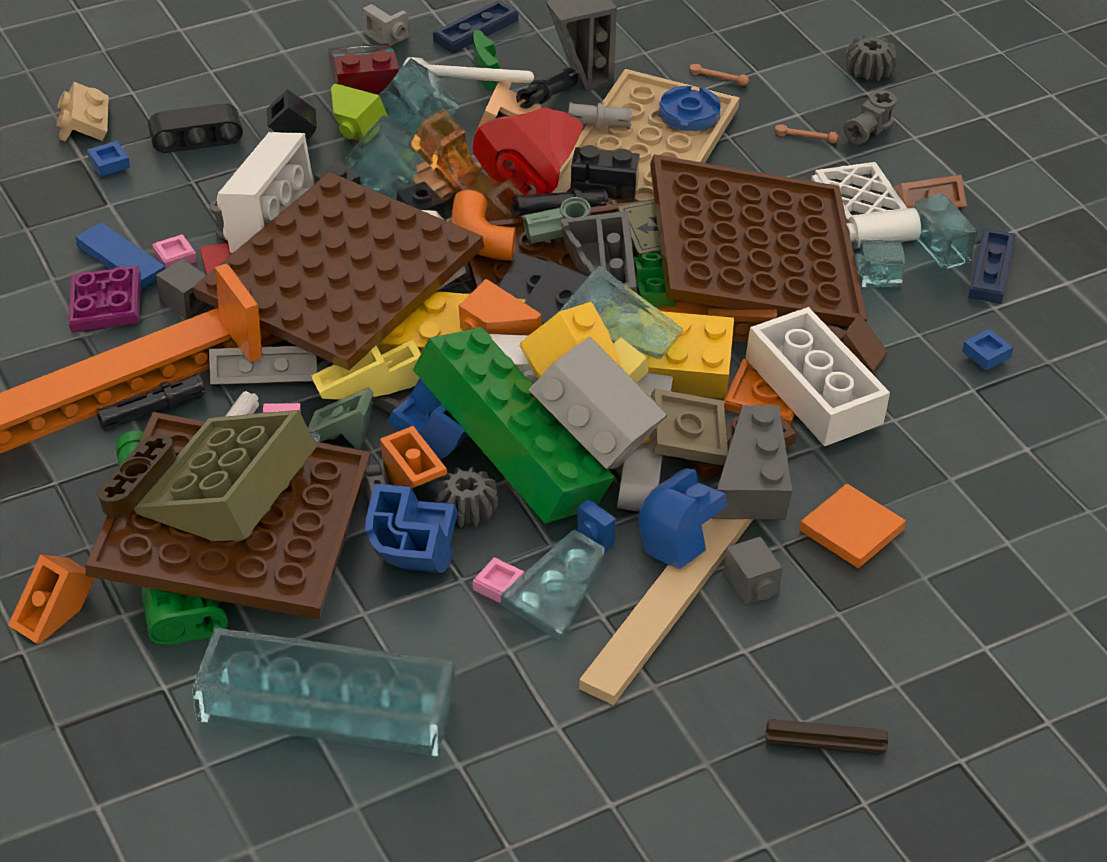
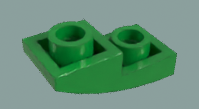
[473,29,501,91]
[634,253,675,307]

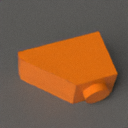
[459,279,542,336]
[380,426,447,488]
[8,554,95,643]

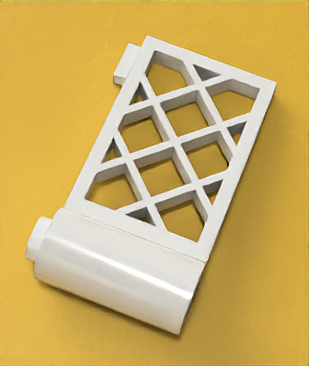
[811,162,921,249]

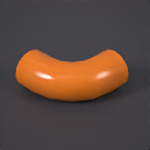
[452,190,516,261]

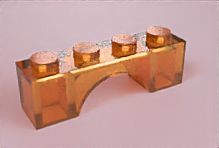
[411,109,524,222]

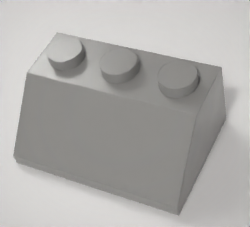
[528,337,668,469]

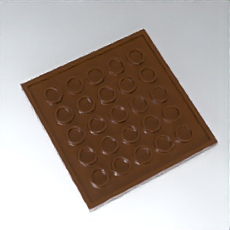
[650,154,867,327]
[192,172,485,370]
[85,412,371,620]

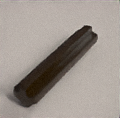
[765,719,888,754]

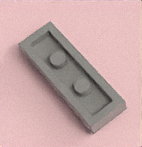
[209,346,317,385]

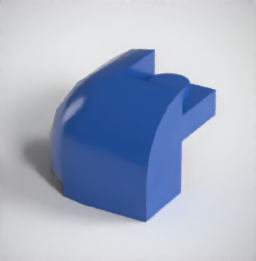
[387,378,469,459]
[638,468,728,569]
[365,484,458,573]

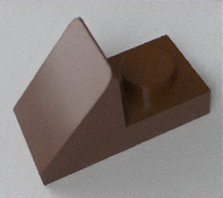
[824,315,887,374]

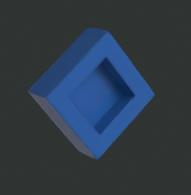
[87,141,130,177]
[962,329,1013,370]
[577,499,616,552]

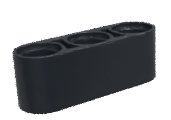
[148,103,243,153]

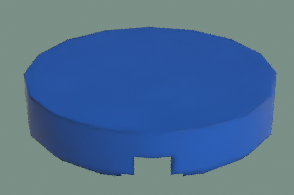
[659,86,721,131]

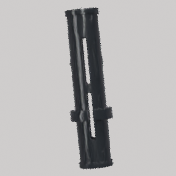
[516,68,578,109]
[510,188,608,217]
[96,373,206,431]

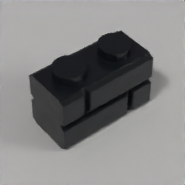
[570,145,640,201]

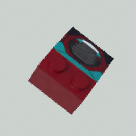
[329,43,400,101]

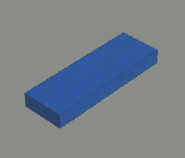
[76,222,166,290]

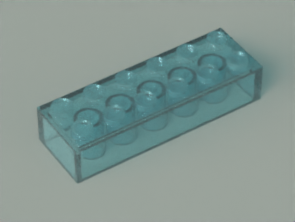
[192,628,455,756]

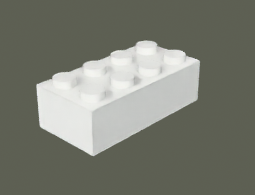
[217,132,314,253]
[745,307,890,446]

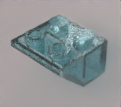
[379,58,460,140]
[346,115,417,199]

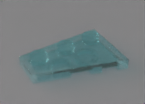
[558,265,683,359]
[501,530,604,642]

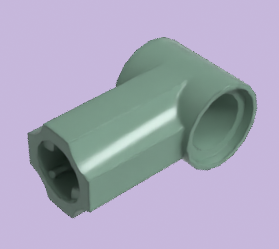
[523,197,591,244]

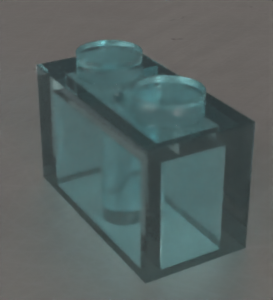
[914,193,978,270]

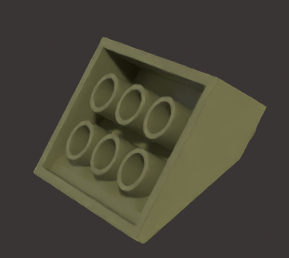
[134,410,317,542]

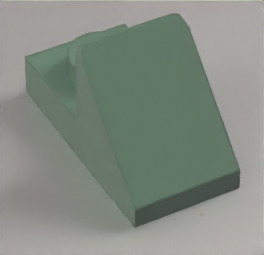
[308,388,374,450]

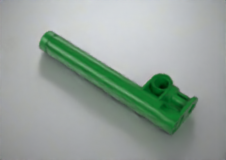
[115,431,228,645]

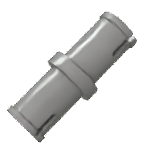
[568,102,632,128]

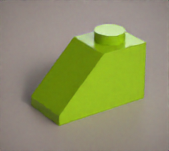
[331,84,389,143]

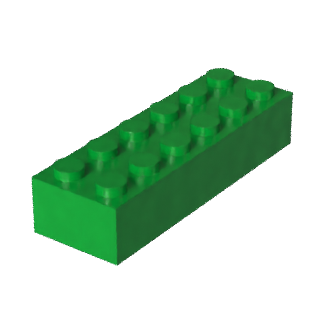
[413,327,615,524]

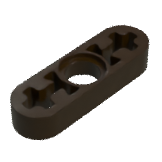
[97,434,176,517]

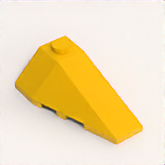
[519,302,650,445]

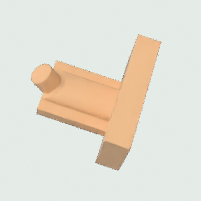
[476,82,542,132]

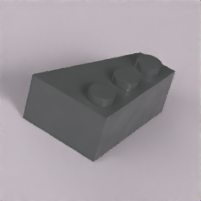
[546,0,617,91]
[560,211,640,309]
[711,405,792,520]

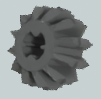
[845,35,897,81]
[435,466,498,528]

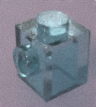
[854,240,906,287]

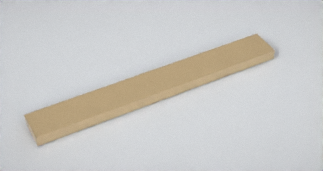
[579,518,753,706]

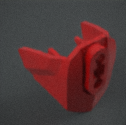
[472,107,583,203]

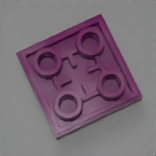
[68,266,141,332]

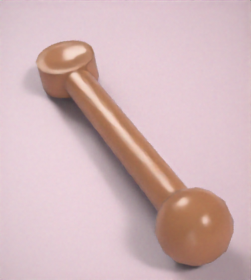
[690,64,749,86]
[775,124,839,144]

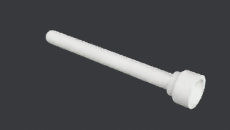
[403,57,534,83]

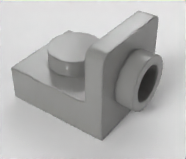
[362,4,409,46]

